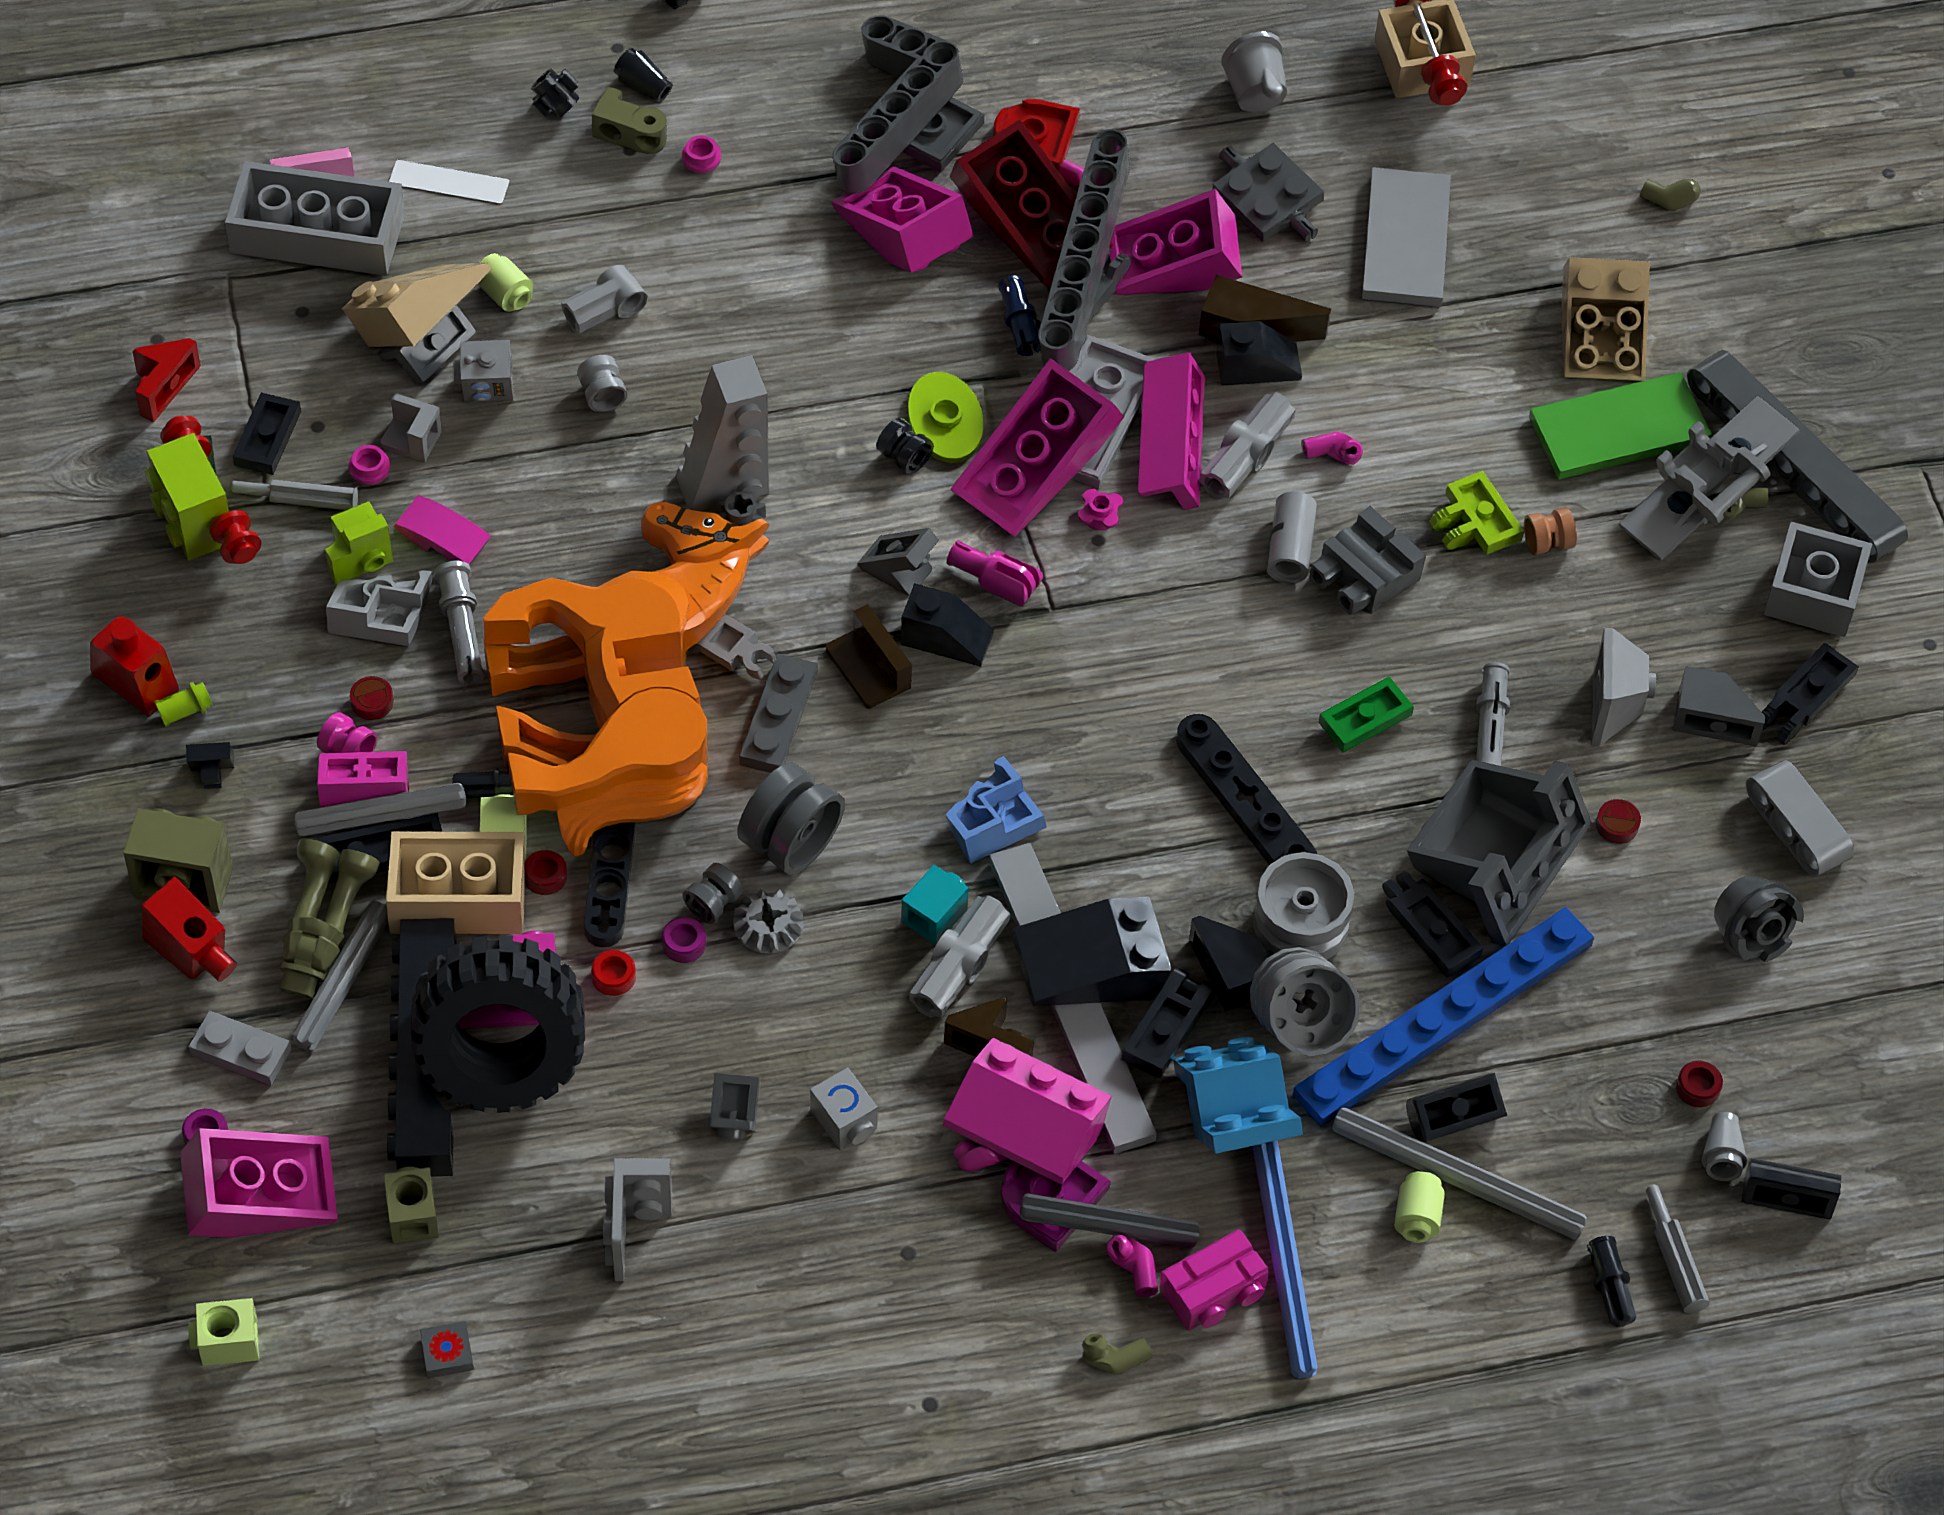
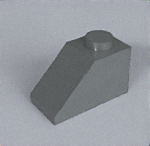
[1673,666,1765,746]

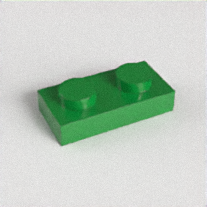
[1318,676,1414,753]

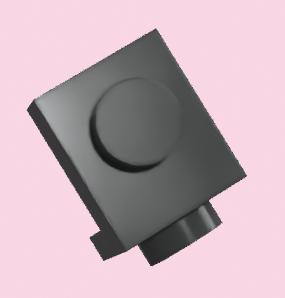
[708,1073,760,1139]

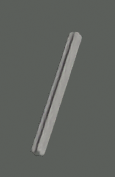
[1333,1108,1587,1239]

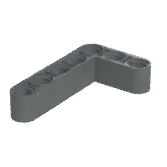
[832,15,963,194]

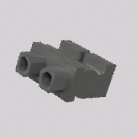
[1309,506,1426,615]

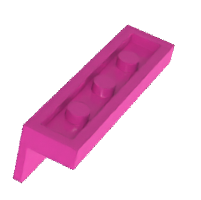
[1138,352,1205,510]

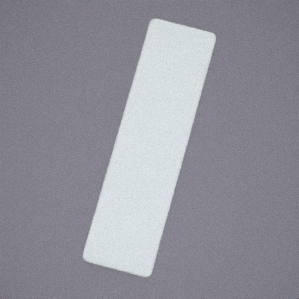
[389,160,509,203]

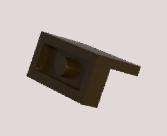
[826,604,912,709]

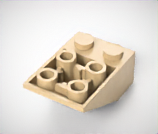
[1562,257,1650,382]

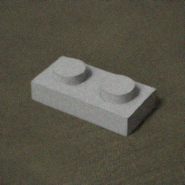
[189,1010,292,1086]

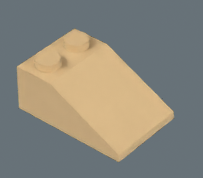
[342,263,492,347]

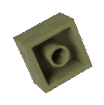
[123,808,233,913]

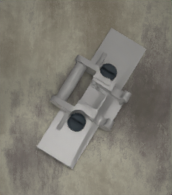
[1619,396,1800,561]

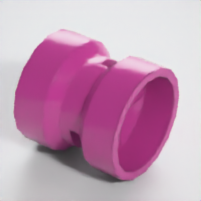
[317,712,377,753]

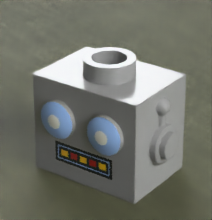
[453,340,513,402]

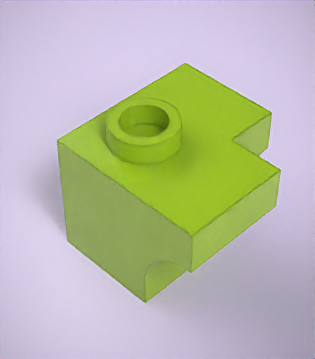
[325,501,393,585]

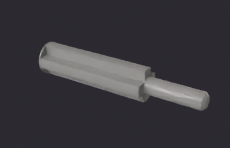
[230,480,358,510]
[1645,1185,1710,1314]

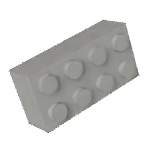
[225,161,405,276]

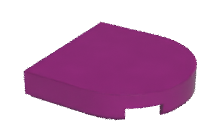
[1001,1161,1111,1252]

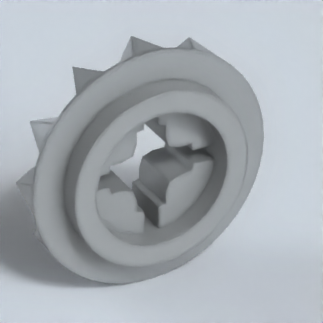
[733,888,803,954]

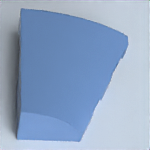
[945,756,1047,864]

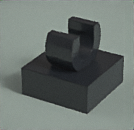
[186,742,235,790]

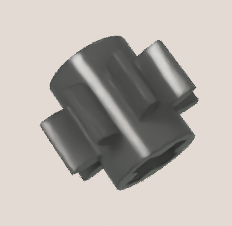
[717,490,766,526]

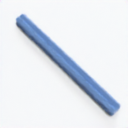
[1252,1140,1318,1379]

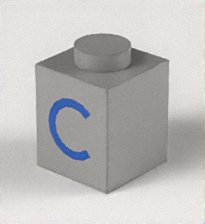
[810,1067,878,1150]

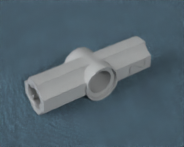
[1199,392,1296,500]
[909,895,1010,1018]

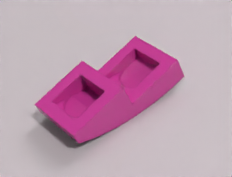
[393,495,491,565]

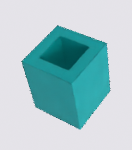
[901,864,969,946]

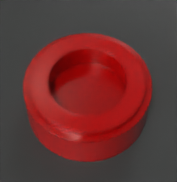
[591,950,636,996]

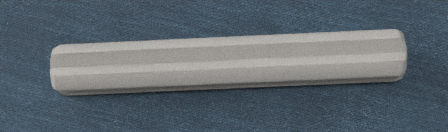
[294,783,466,837]
[293,900,388,1051]

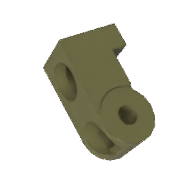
[592,86,667,154]

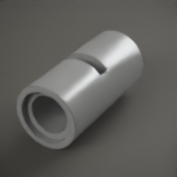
[1267,492,1317,583]

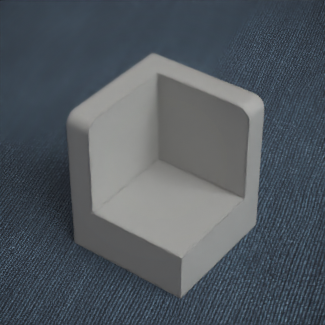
[381,393,442,463]

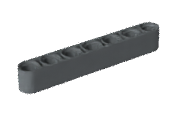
[1038,129,1130,371]
[1687,350,1908,563]

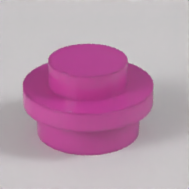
[682,135,721,173]
[348,445,390,485]

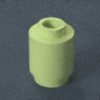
[478,253,534,312]
[1394,1172,1445,1243]

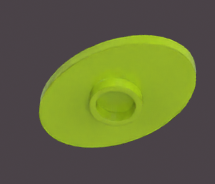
[908,372,984,463]

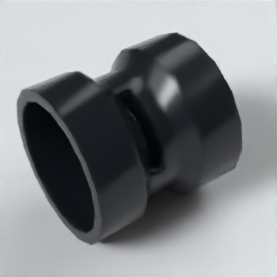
[876,417,934,474]

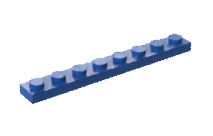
[1293,907,1594,1127]

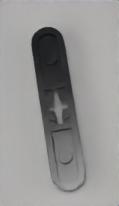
[1176,714,1317,865]

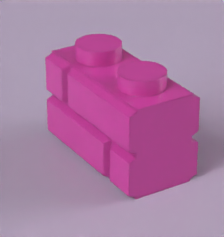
[1159,1229,1269,1331]

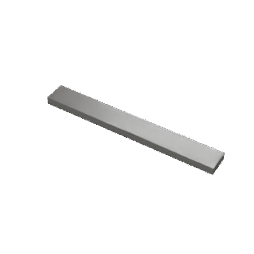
[989,843,1157,1154]

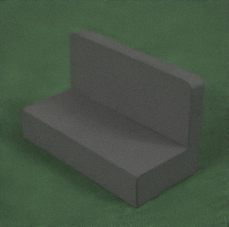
[377,305,476,383]

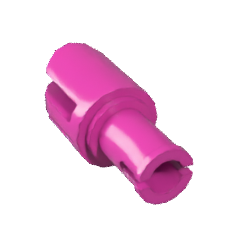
[946,540,1043,607]

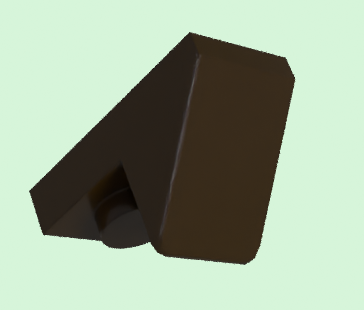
[944,997,1034,1057]

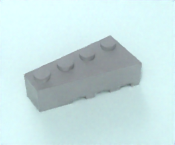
[676,355,769,511]

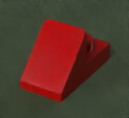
[132,338,201,422]

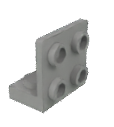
[603,1158,672,1281]

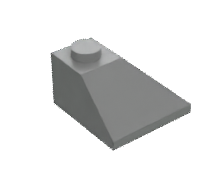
[1591,627,1656,746]

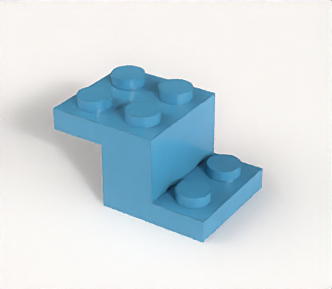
[1173,1037,1303,1154]

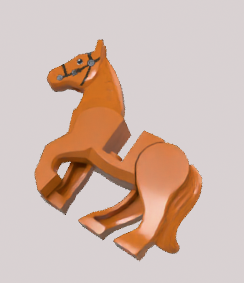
[483,502,769,857]

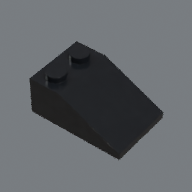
[1011,897,1172,1006]

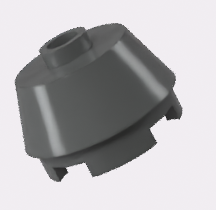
[1714,875,1804,962]

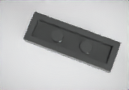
[739,653,818,773]

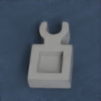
[697,614,777,680]

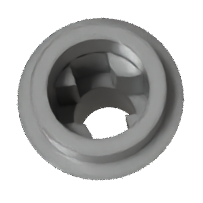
[1702,1112,1747,1181]

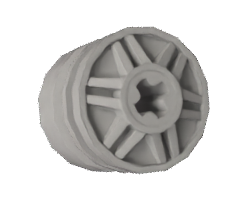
[1249,947,1360,1056]

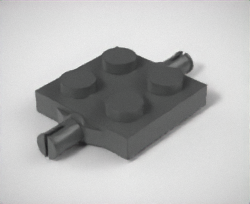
[1213,143,1324,242]

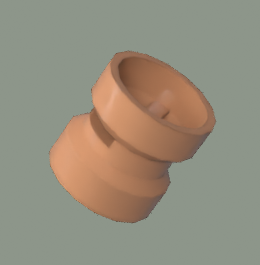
[1524,507,1577,556]

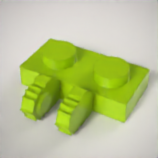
[1429,470,1524,555]

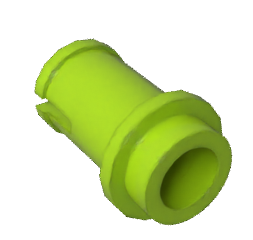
[154,682,213,727]

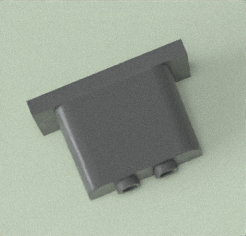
[1407,760,1592,946]

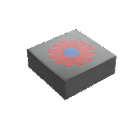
[420,1321,474,1378]

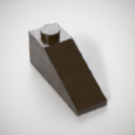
[1199,275,1331,342]

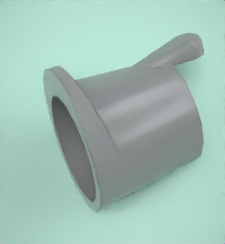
[1221,32,1287,113]

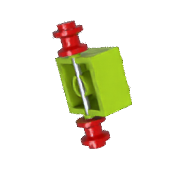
[144,416,262,564]

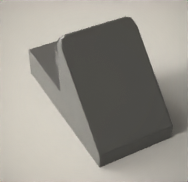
[857,528,939,595]

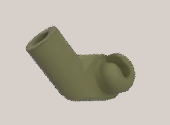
[1722,487,1768,522]

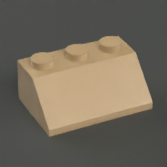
[386,832,525,934]

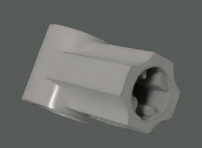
[561,265,648,333]

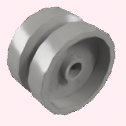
[1253,852,1355,960]

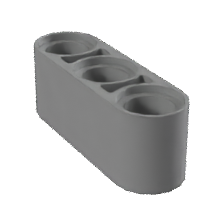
[1746,760,1854,877]

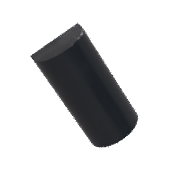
[1406,1073,1507,1142]
[1741,1158,1841,1219]

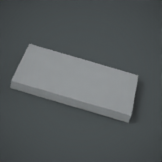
[1362,167,1451,307]
[1069,334,1157,489]

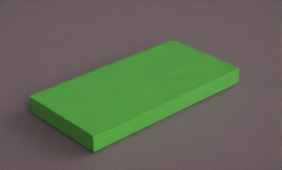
[1529,372,1712,480]

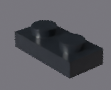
[233,392,301,475]

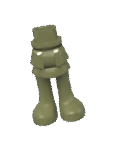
[279,838,380,999]

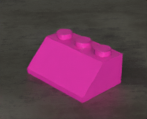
[942,1038,1112,1185]

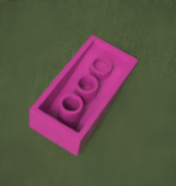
[950,358,1124,537]

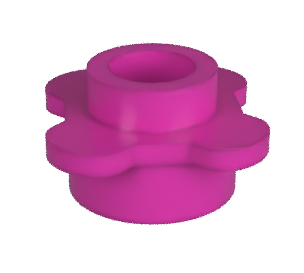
[1078,489,1123,530]

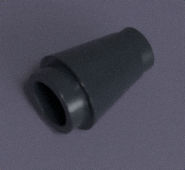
[614,48,673,102]

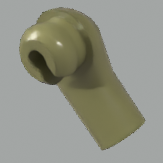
[1640,179,1701,211]
[1082,1334,1153,1375]

